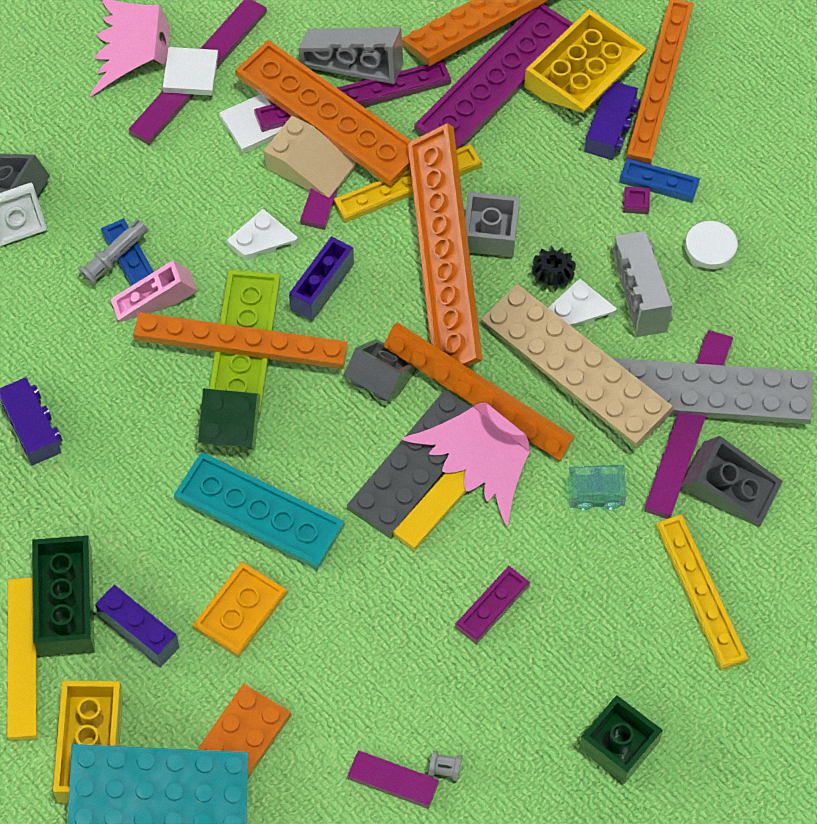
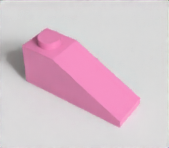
[111,260,197,322]

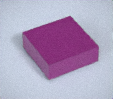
[623,186,650,214]

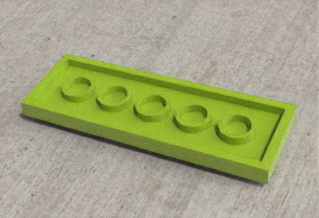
[209,269,281,416]

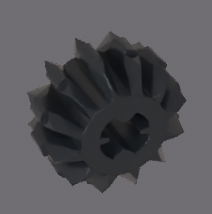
[531,245,576,291]

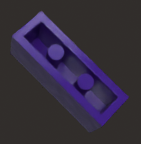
[584,82,640,161]
[289,236,354,321]
[0,377,63,466]
[95,584,180,668]

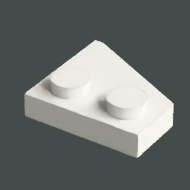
[226,209,298,261]
[548,279,617,328]

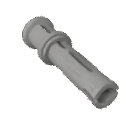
[78,219,149,286]

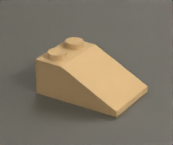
[264,116,357,198]

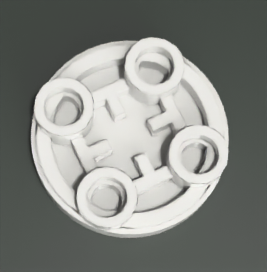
[685,221,738,269]

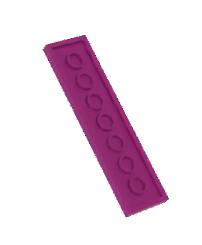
[414,4,573,150]

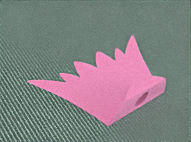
[89,0,170,97]
[401,403,530,526]

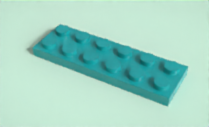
[174,452,345,570]

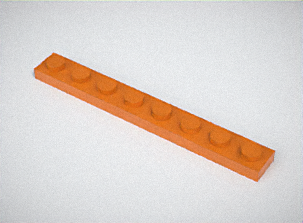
[626,0,694,164]
[133,312,348,369]
[383,322,575,461]

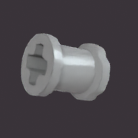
[429,750,462,781]

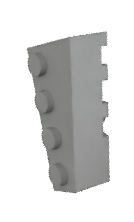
[299,27,403,84]
[613,231,673,337]

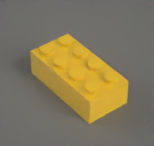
[53,681,123,803]

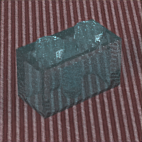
[568,465,627,510]

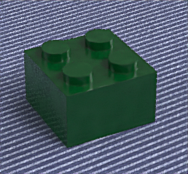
[198,388,260,448]
[579,695,663,784]

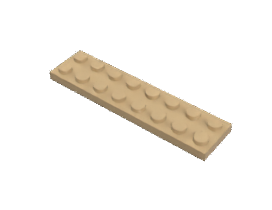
[481,284,673,448]

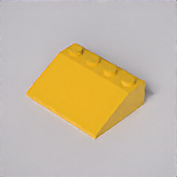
[524,9,647,113]

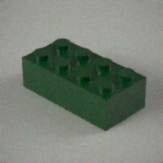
[32,535,95,656]

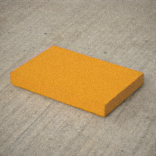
[193,562,288,658]

